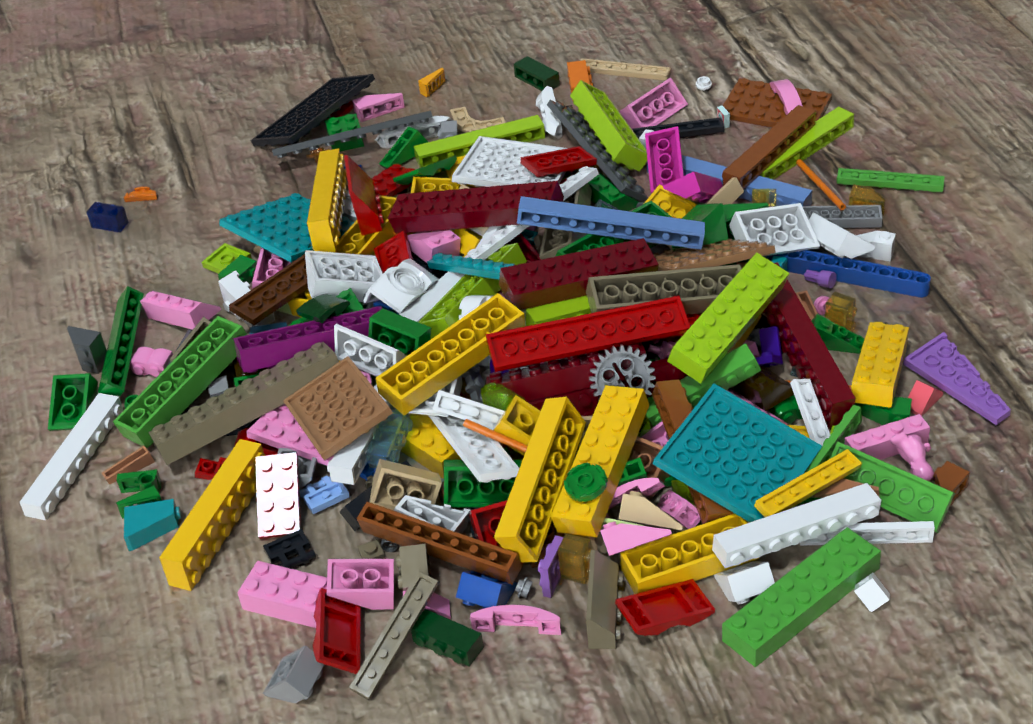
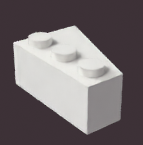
[218,270,275,327]
[394,495,471,534]

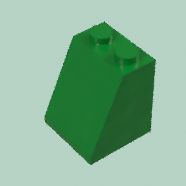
[672,203,728,248]

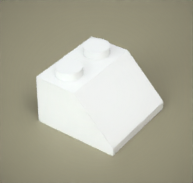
[714,561,775,604]

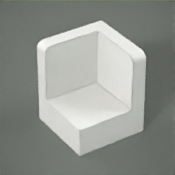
[854,573,890,612]

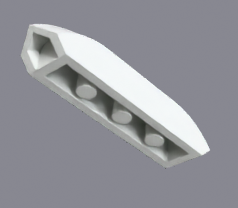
[536,86,562,139]
[375,116,453,149]

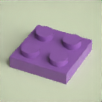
[538,535,566,598]

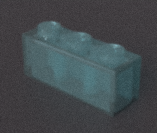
[365,409,413,468]

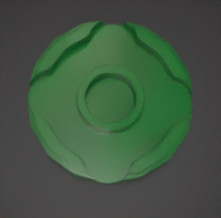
[564,463,608,502]

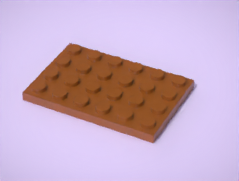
[723,78,832,127]

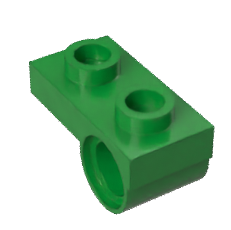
[116,469,162,493]

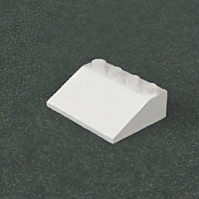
[729,203,820,256]
[305,250,383,302]

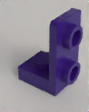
[755,326,783,368]

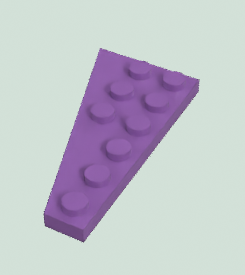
[903,332,1011,425]

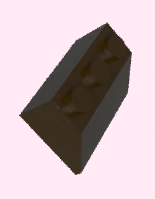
[734,366,794,411]

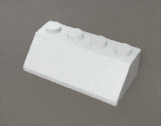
[809,213,876,259]
[334,324,407,377]

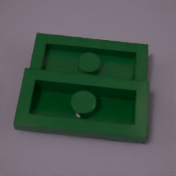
[296,294,350,323]

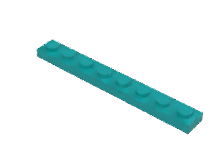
[427,253,514,280]

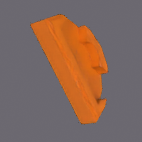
[124,187,157,202]

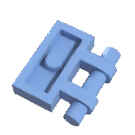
[299,475,350,514]

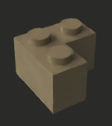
[396,544,431,591]

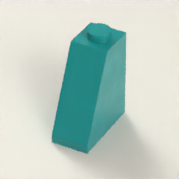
[124,499,182,551]

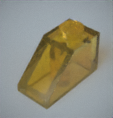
[849,184,885,216]

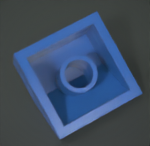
[456,571,518,609]

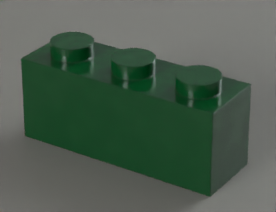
[514,56,560,91]
[411,609,484,667]

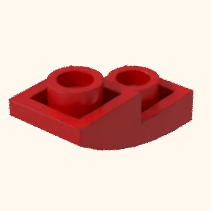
[195,457,226,480]

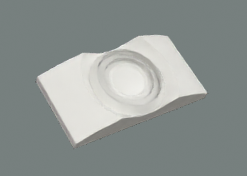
[370,259,439,314]

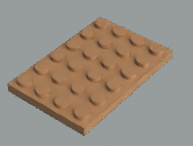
[283,356,393,461]

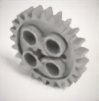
[589,345,656,401]

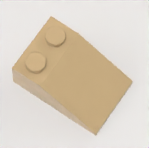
[618,491,687,532]

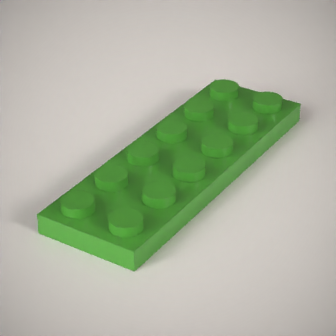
[830,441,955,533]

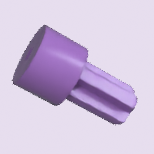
[804,270,836,288]

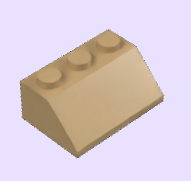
[369,459,442,511]

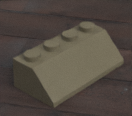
[586,550,623,649]

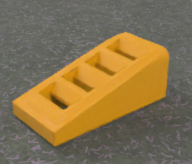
[418,68,445,97]

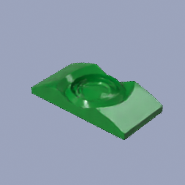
[393,155,457,185]

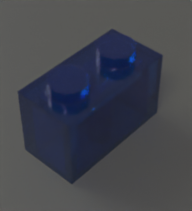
[87,202,129,232]

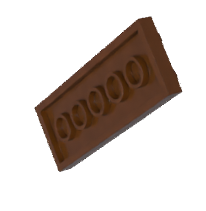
[229,254,308,325]

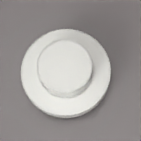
[696,76,712,91]

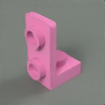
[657,490,701,529]

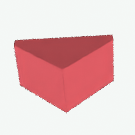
[908,380,944,416]

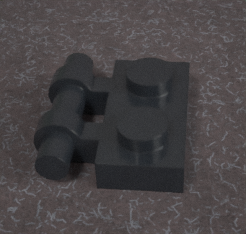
[263,529,316,569]

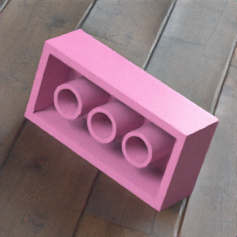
[237,560,327,628]

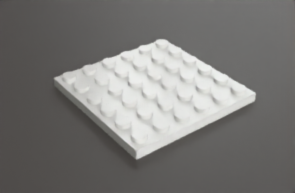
[452,136,567,187]

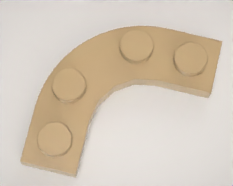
[450,107,506,133]

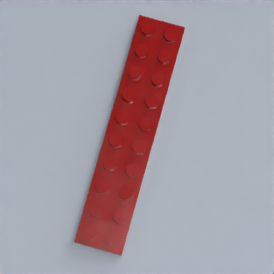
[486,296,690,372]

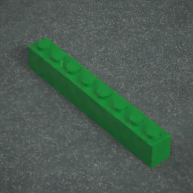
[97,286,144,397]

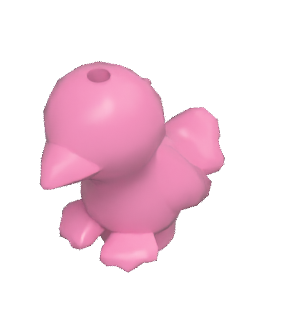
[890,432,935,482]

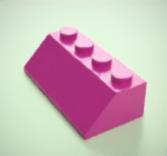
[645,126,684,194]
[663,172,723,203]

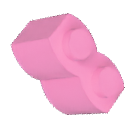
[130,347,173,377]

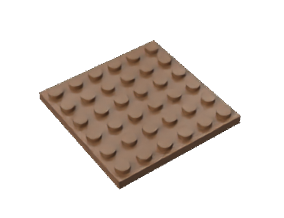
[653,239,776,271]

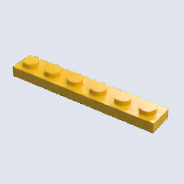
[754,449,862,517]

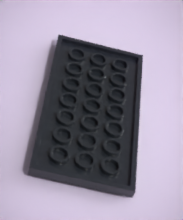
[250,74,375,147]

